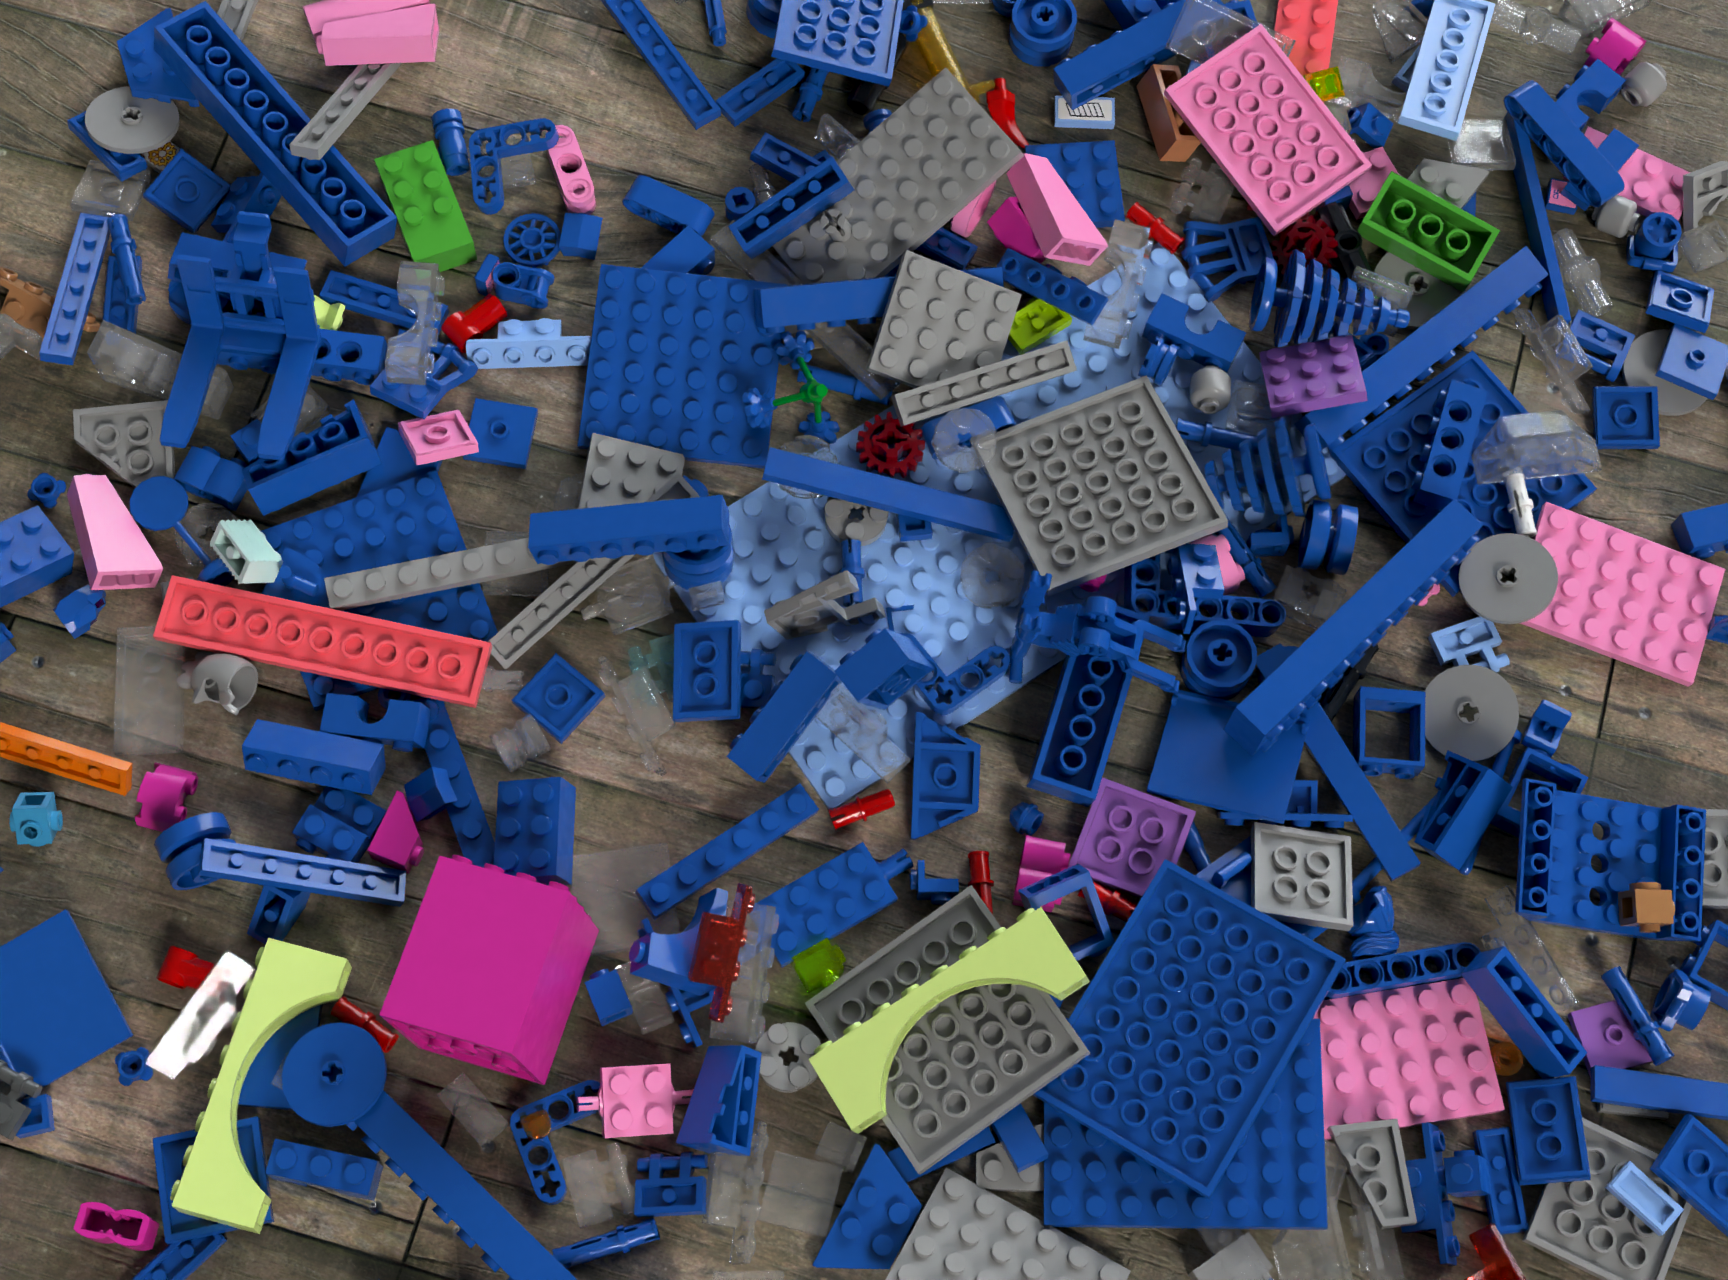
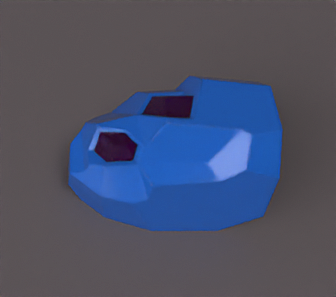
[53,584,106,639]

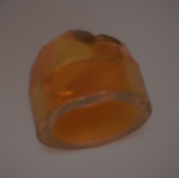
[521,1110,551,1139]

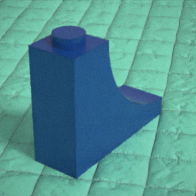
[629,888,728,996]

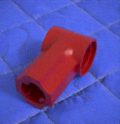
[441,293,507,353]
[156,946,232,999]

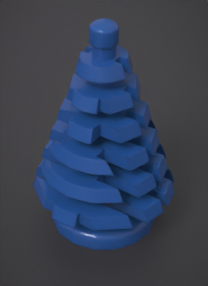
[1249,249,1410,348]
[1205,417,1332,517]

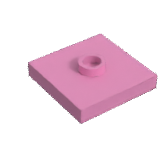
[398,410,479,466]

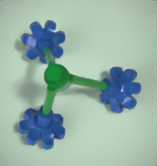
[742,330,840,450]

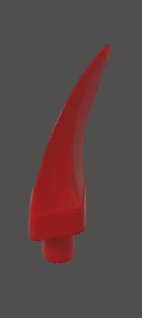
[986,78,1029,149]

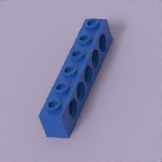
[216,329,389,385]

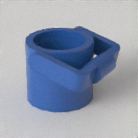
[1626,212,1682,273]
[1650,969,1711,1031]

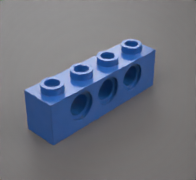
[1411,380,1488,511]

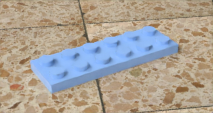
[1398,0,1495,141]

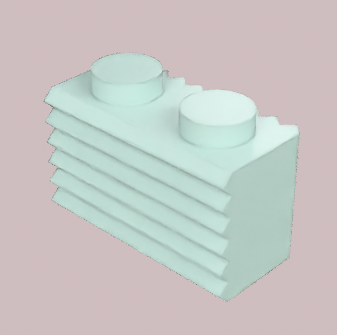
[210,519,283,584]

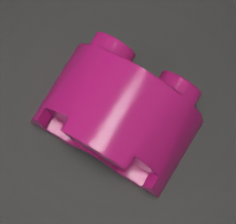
[1583,18,1647,75]
[135,762,198,832]

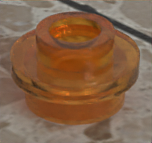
[1490,1042,1523,1076]

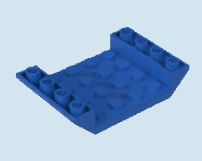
[1515,778,1706,942]

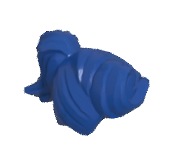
[1347,886,1400,961]

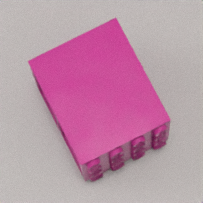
[379,855,599,1085]

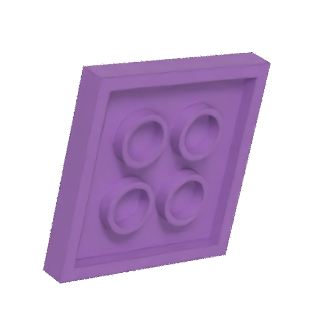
[1259,335,1368,418]
[1068,778,1196,898]

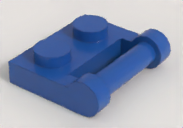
[1556,309,1635,383]

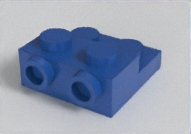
[292,786,387,863]

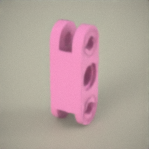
[545,125,596,215]

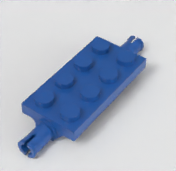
[730,842,914,968]

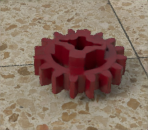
[1271,215,1338,277]
[856,412,925,479]

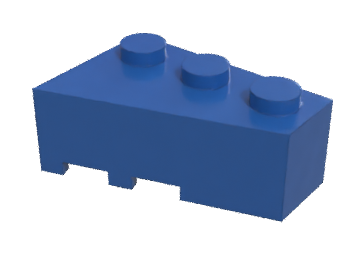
[676,1045,762,1156]

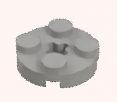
[824,497,889,546]
[755,1022,821,1093]

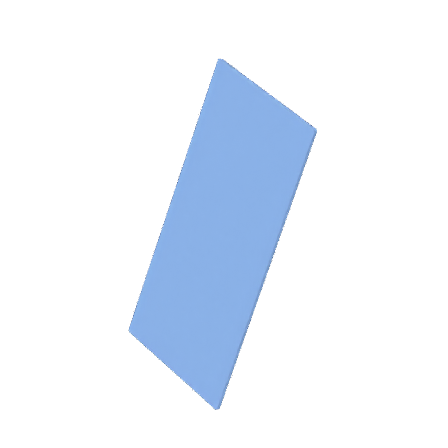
[653,243,1346,810]

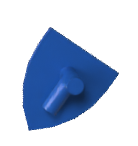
[261,547,330,608]

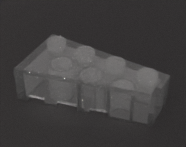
[87,320,234,420]

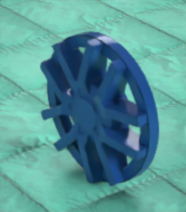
[503,213,561,268]

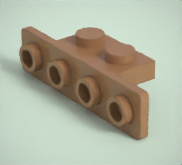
[0,267,102,342]

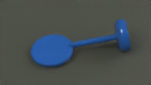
[130,476,235,586]

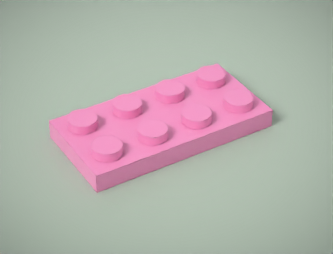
[1563,126,1691,221]

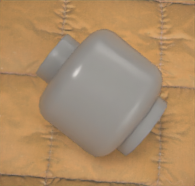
[1621,62,1667,107]
[1592,195,1641,238]
[1190,365,1231,414]

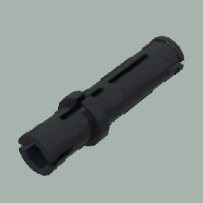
[1320,645,1379,723]

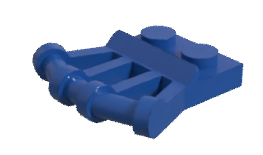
[1181,217,1278,303]
[370,329,478,419]

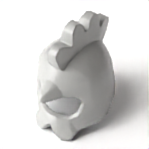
[176,651,258,715]

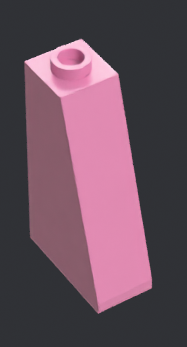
[317,4,439,66]
[1006,153,1108,266]
[67,474,163,590]

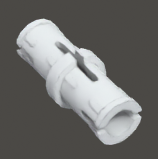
[1504,473,1538,538]

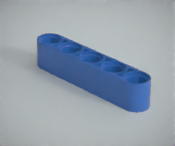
[1504,80,1625,207]
[1324,942,1481,1000]

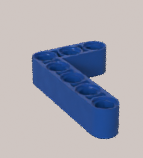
[1124,554,1286,637]

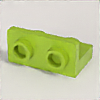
[1008,297,1072,355]

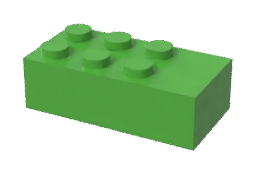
[374,140,477,279]
[1357,171,1500,292]

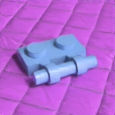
[1428,616,1510,673]

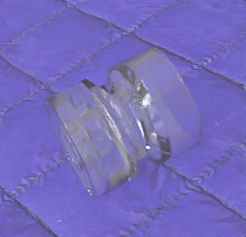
[489,713,551,773]

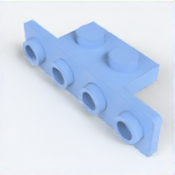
[466,318,591,369]

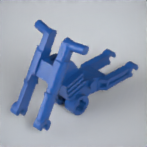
[1009,570,1187,693]

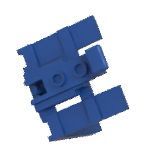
[160,211,322,460]

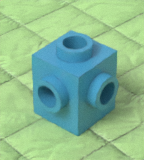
[10,792,63,847]

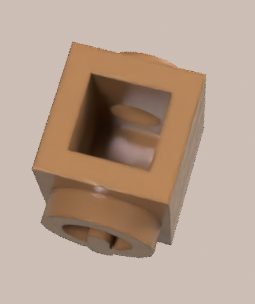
[1618,882,1675,933]

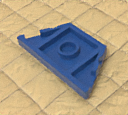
[117,8,199,107]
[910,712,981,840]
[812,1143,922,1269]

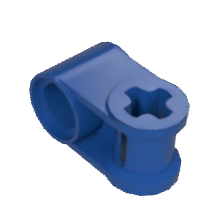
[493,262,555,309]

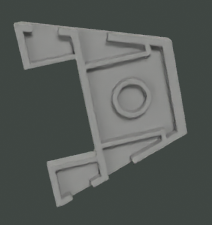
[764,570,886,640]

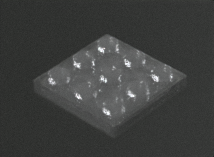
[571,842,680,956]

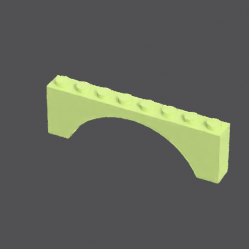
[809,907,1090,1134]
[170,938,352,1234]

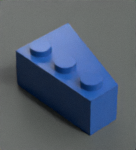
[1414,750,1513,870]

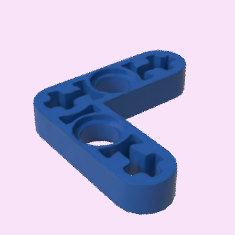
[469,118,559,215]
[900,633,1010,715]
[510,1080,600,1205]

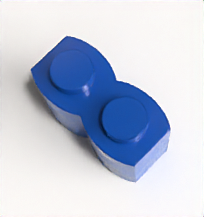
[174,446,248,511]

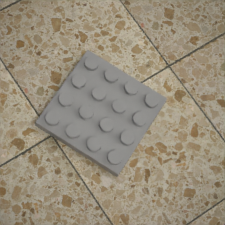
[866,250,1022,407]
[1522,1118,1692,1280]

